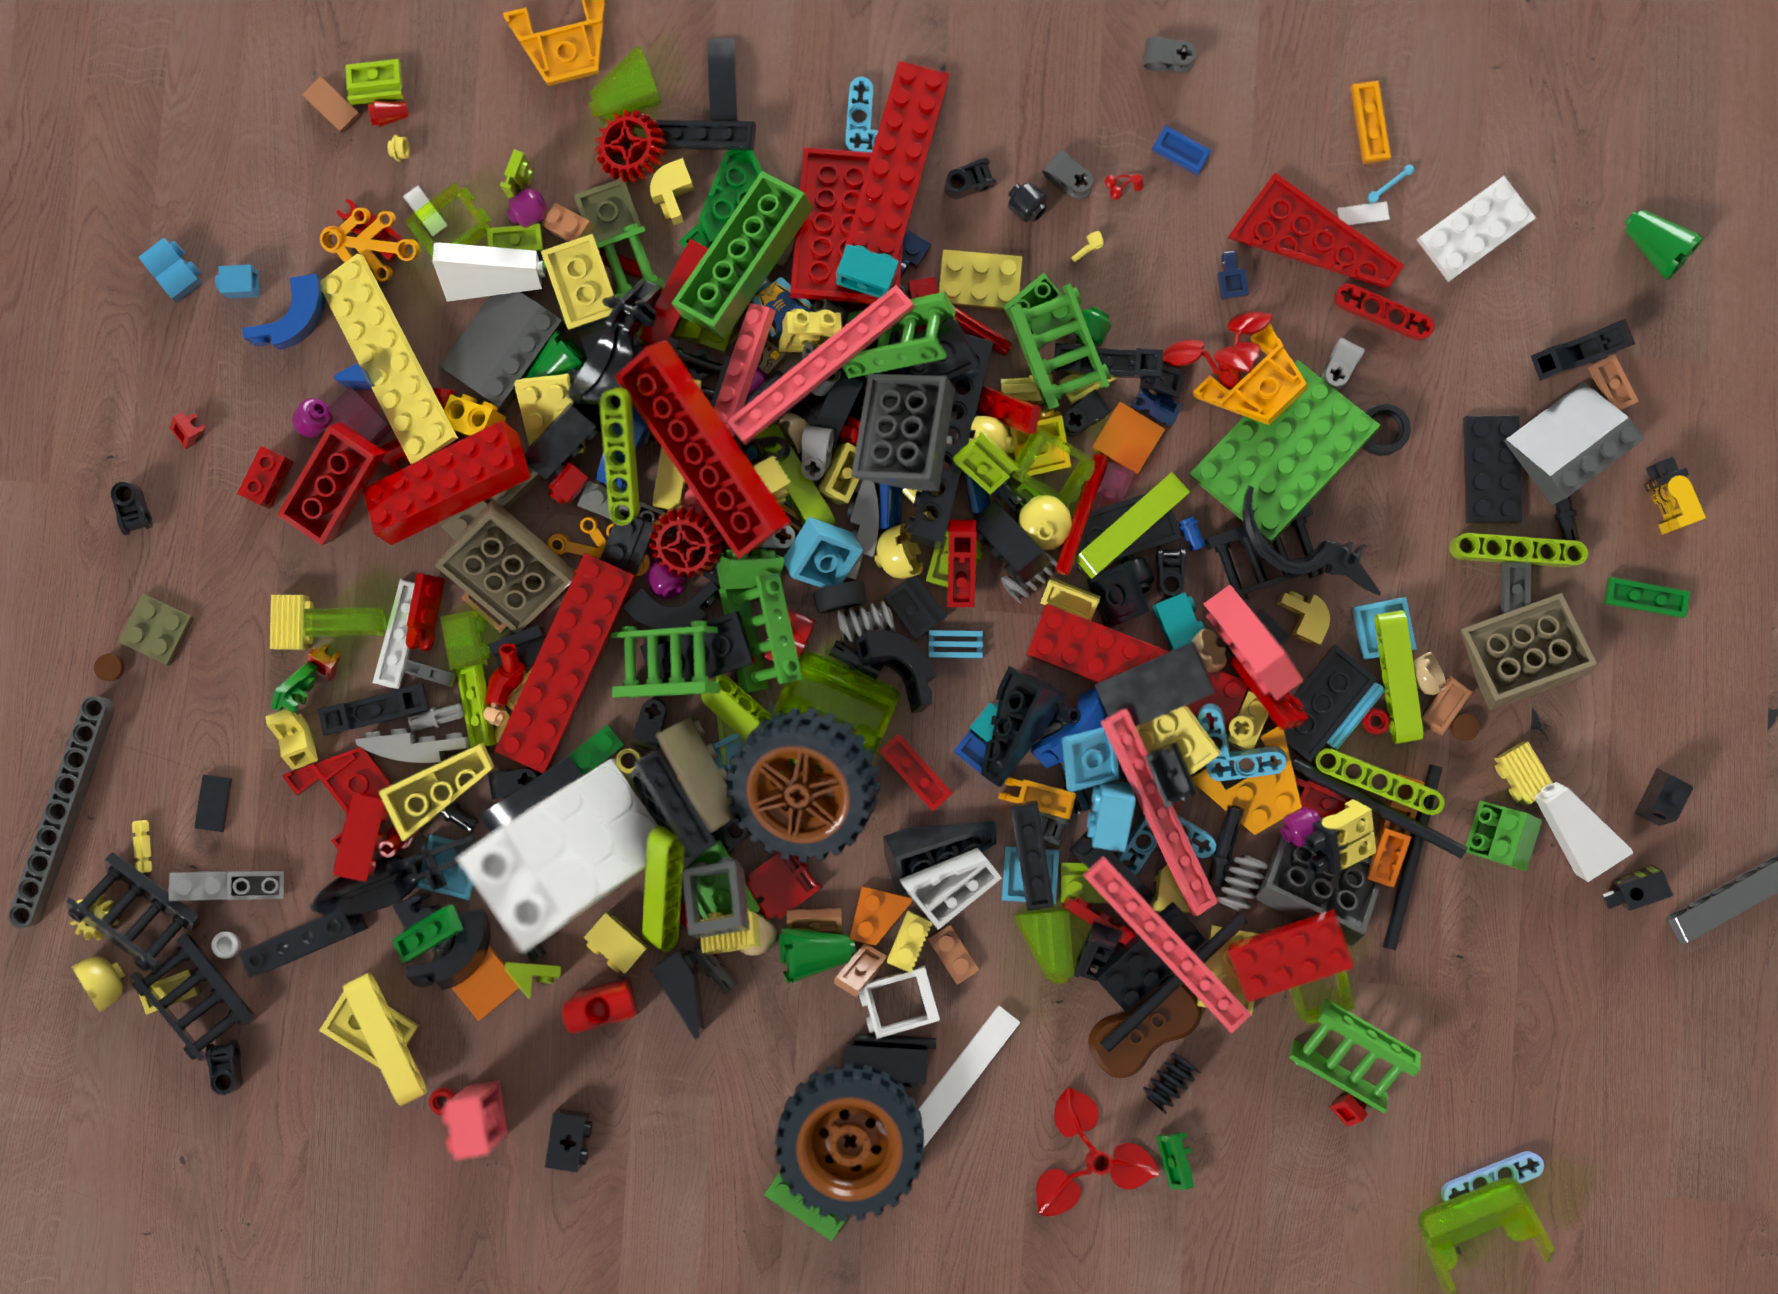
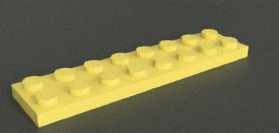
[321,254,458,465]

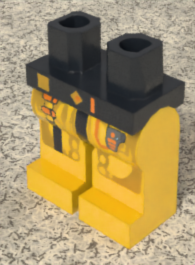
[1644,457,1706,535]

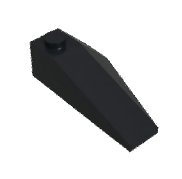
[980,666,1065,787]
[883,821,996,895]

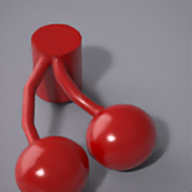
[1105,174,1144,200]

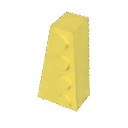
[379,743,495,841]

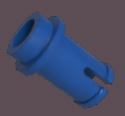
[1179,516,1206,552]

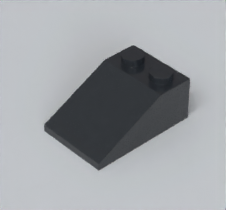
[651,947,704,1040]

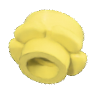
[388,135,409,162]

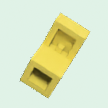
[650,158,694,225]
[1276,591,1330,646]
[266,709,318,771]

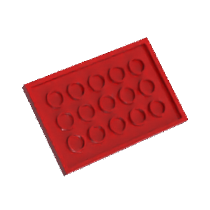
[790,147,903,304]

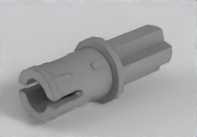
[408,703,464,732]

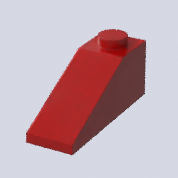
[947,520,977,607]

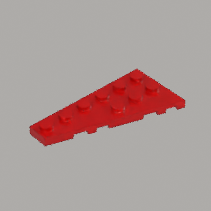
[1227,173,1405,289]

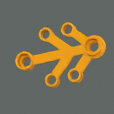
[320,207,420,281]
[547,516,650,577]

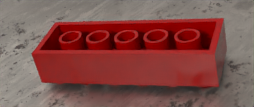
[363,420,531,546]

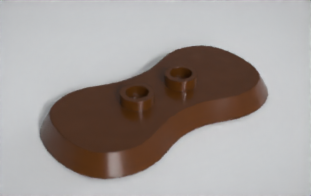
[1088,977,1202,1078]

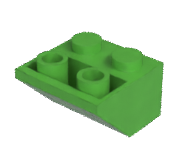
[1003,273,1074,351]
[717,547,784,589]
[1466,801,1542,872]

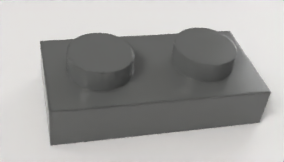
[1500,562,1531,616]

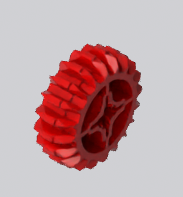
[594,110,667,183]
[650,505,723,578]

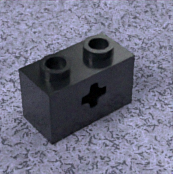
[545,1108,593,1173]

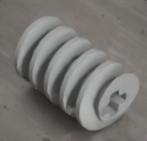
[1001,551,1058,604]
[837,600,896,642]
[1216,853,1269,913]

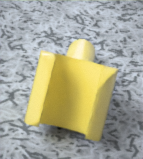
[1071,231,1104,263]

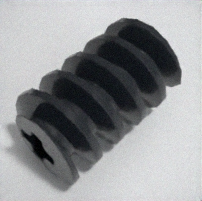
[1142,1053,1201,1115]

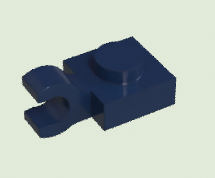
[900,230,931,279]
[1217,251,1249,300]
[1131,388,1183,426]

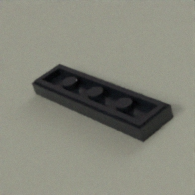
[656,120,756,151]
[1010,800,1054,911]

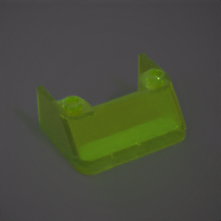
[772,652,900,763]
[1418,1177,1555,1294]

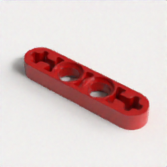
[1334,283,1434,341]

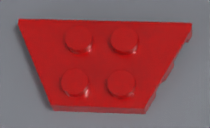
[1229,656,1309,731]

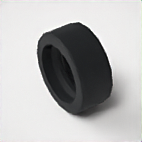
[1362,403,1411,456]
[813,581,867,613]

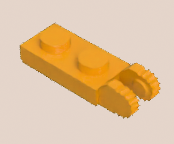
[998,777,1077,820]

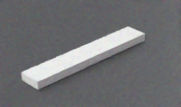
[917,1005,1020,1147]

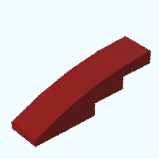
[639,239,708,345]

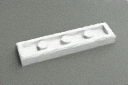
[373,579,415,689]

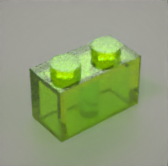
[440,611,490,671]

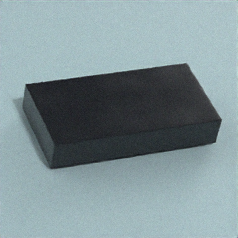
[194,775,232,832]

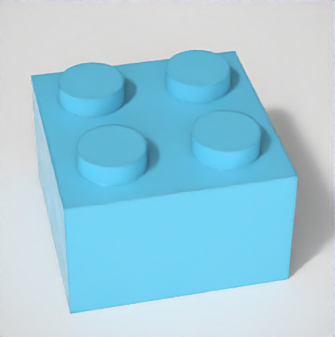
[784,517,863,588]
[1087,780,1135,852]

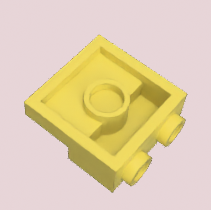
[778,309,842,352]

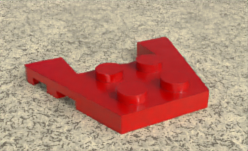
[282,747,394,850]

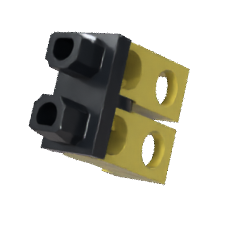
[1305,799,1376,875]

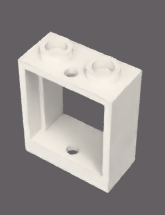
[859,965,940,1039]

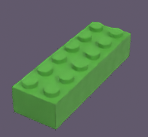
[672,171,813,340]

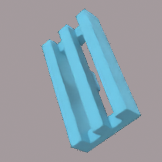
[929,630,983,658]

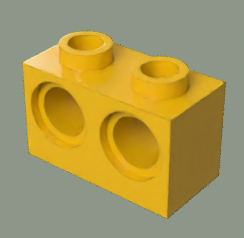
[444,394,507,437]

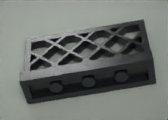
[628,749,717,869]

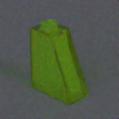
[588,46,662,125]
[304,608,387,639]
[1013,910,1074,984]

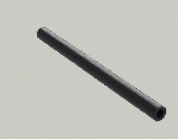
[1292,757,1467,859]
[1383,764,1443,951]
[1100,912,1248,1053]

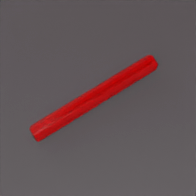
[1056,454,1108,575]

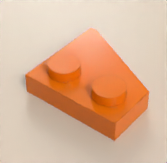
[849,886,912,946]

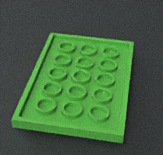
[1190,360,1380,544]

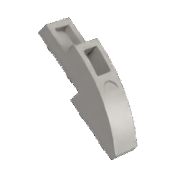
[845,479,879,581]
[577,481,679,537]
[356,728,470,763]
[169,871,284,901]

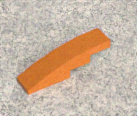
[1367,773,1424,888]

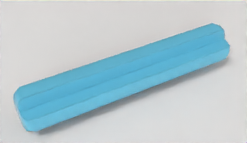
[1326,682,1385,750]

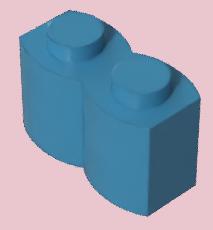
[138,238,202,303]

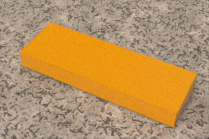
[1351,80,1391,164]

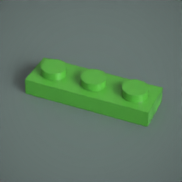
[764,1170,847,1241]

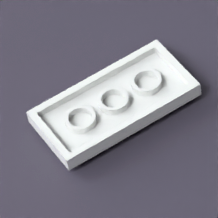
[1417,176,1536,282]

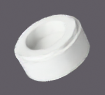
[211,932,241,959]

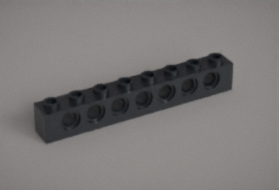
[907,334,994,549]

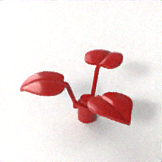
[1162,312,1272,390]
[1036,1087,1160,1216]

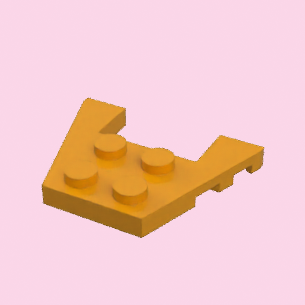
[503,0,605,86]
[1193,324,1308,425]
[1192,726,1302,835]

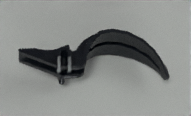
[566,279,662,405]
[1242,485,1381,595]
[310,834,477,916]

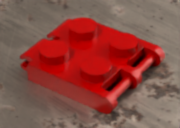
[746,852,823,921]

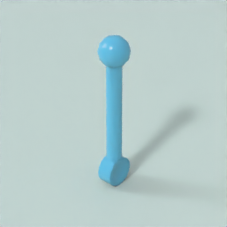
[1368,165,1414,203]

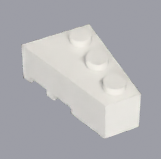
[899,848,1002,930]

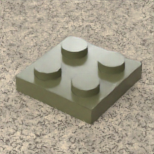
[574,179,641,243]
[118,593,194,666]

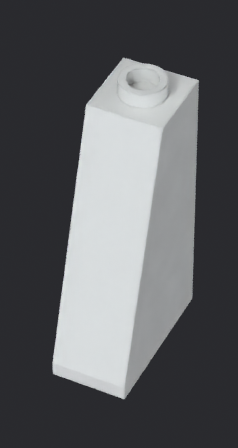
[432,243,546,302]
[1534,782,1633,882]

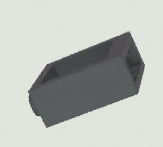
[683,858,750,938]

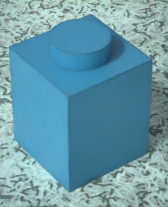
[215,265,260,299]

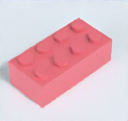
[1204,585,1303,700]
[443,1080,508,1160]

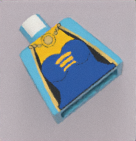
[752,277,813,342]

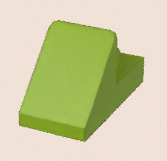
[675,317,734,354]
[504,962,561,999]

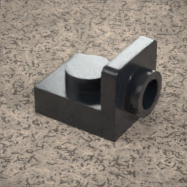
[1139,363,1185,398]

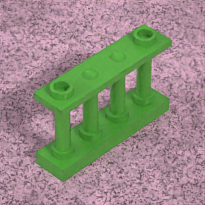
[542,223,666,324]
[1007,283,1111,410]
[841,292,956,378]
[719,573,803,693]
[611,621,719,698]
[1289,998,1421,1113]

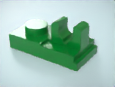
[270,661,317,713]
[1156,1132,1195,1190]

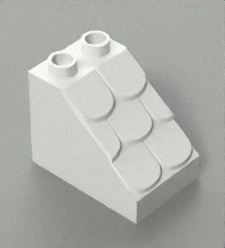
[457,759,658,952]

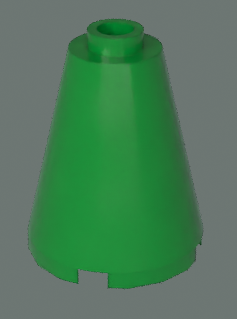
[1624,209,1704,280]
[524,330,587,379]
[779,928,856,983]

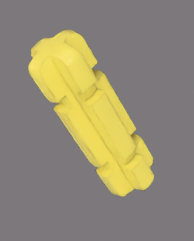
[132,820,152,873]

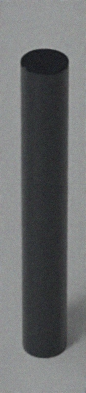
[855,1033,937,1049]

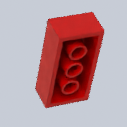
[277,422,386,546]
[1228,909,1354,1002]

